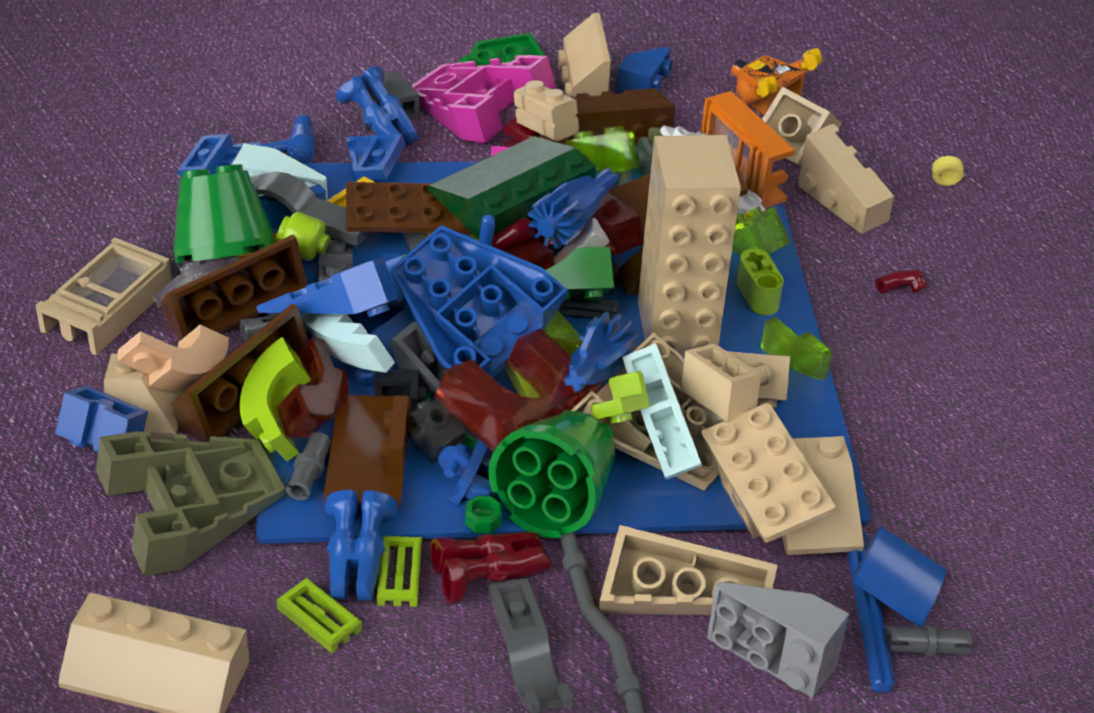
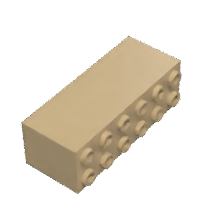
[638,135,741,356]

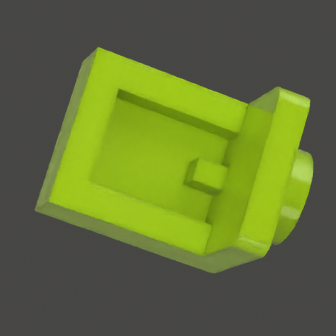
[591,371,650,424]

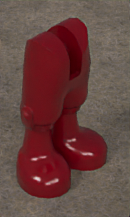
[430,532,551,605]

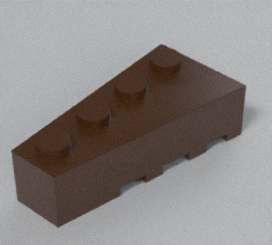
[553,88,676,159]

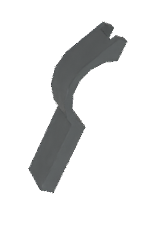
[251,171,371,246]
[489,578,573,713]

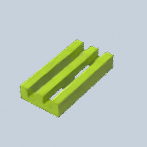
[377,536,422,607]
[276,578,362,653]

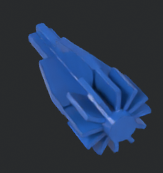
[528,168,619,249]
[565,312,638,391]

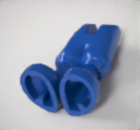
[334,66,419,149]
[324,490,398,601]

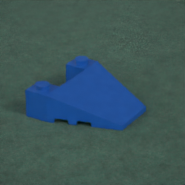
[256,255,408,317]

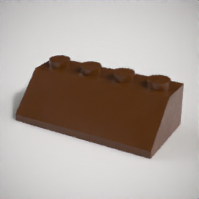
[160,235,308,341]
[171,303,313,442]

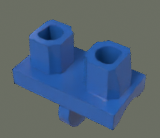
[438,432,494,506]

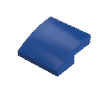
[177,134,261,177]
[852,526,946,627]

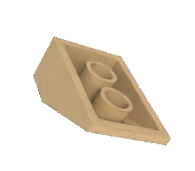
[782,436,864,555]

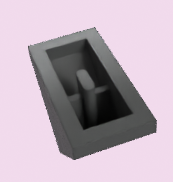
[390,320,458,396]

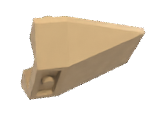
[571,332,724,491]

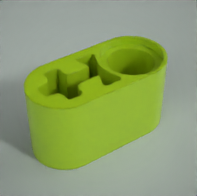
[737,249,784,315]

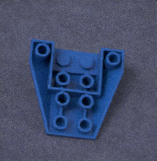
[390,225,568,386]

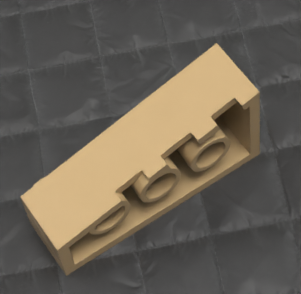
[599,525,778,615]

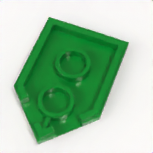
[459,33,550,66]

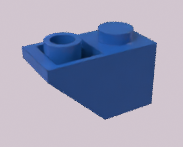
[616,47,673,94]

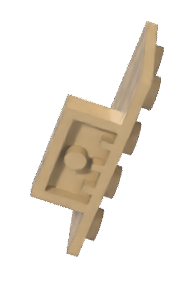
[702,403,836,543]

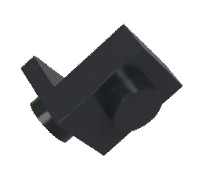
[374,370,427,421]

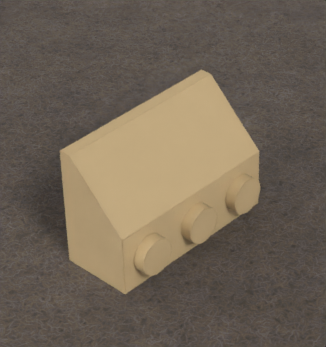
[558,13,611,97]

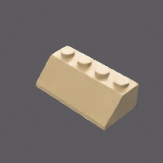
[58,592,250,713]

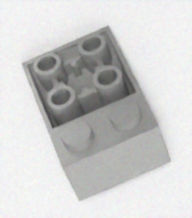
[707,582,849,698]

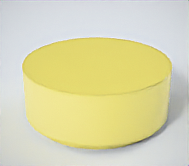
[932,156,964,186]

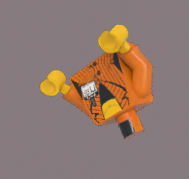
[731,48,823,115]

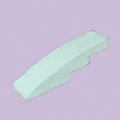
[300,313,395,373]
[622,344,702,480]

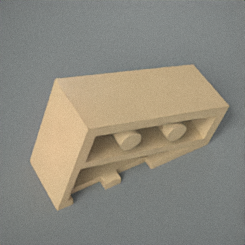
[798,123,894,234]

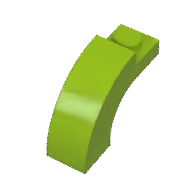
[240,337,311,461]

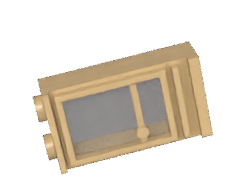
[35,237,173,355]

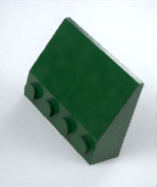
[428,136,596,239]

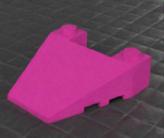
[412,55,556,144]

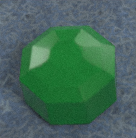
[465,496,502,533]

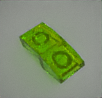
[761,317,832,380]

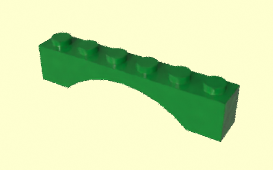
[401,247,614,303]

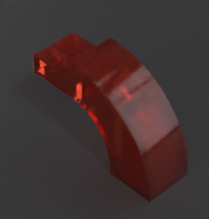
[276,337,349,438]

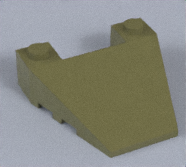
[96,431,286,576]

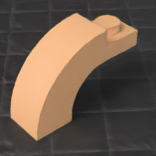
[118,325,229,392]

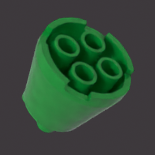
[173,164,276,263]
[489,410,615,538]

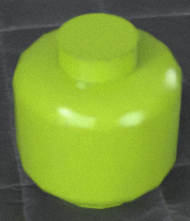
[277,212,330,261]

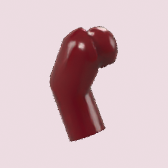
[492,218,536,251]
[875,269,928,294]

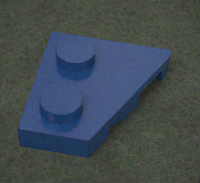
[346,134,405,182]

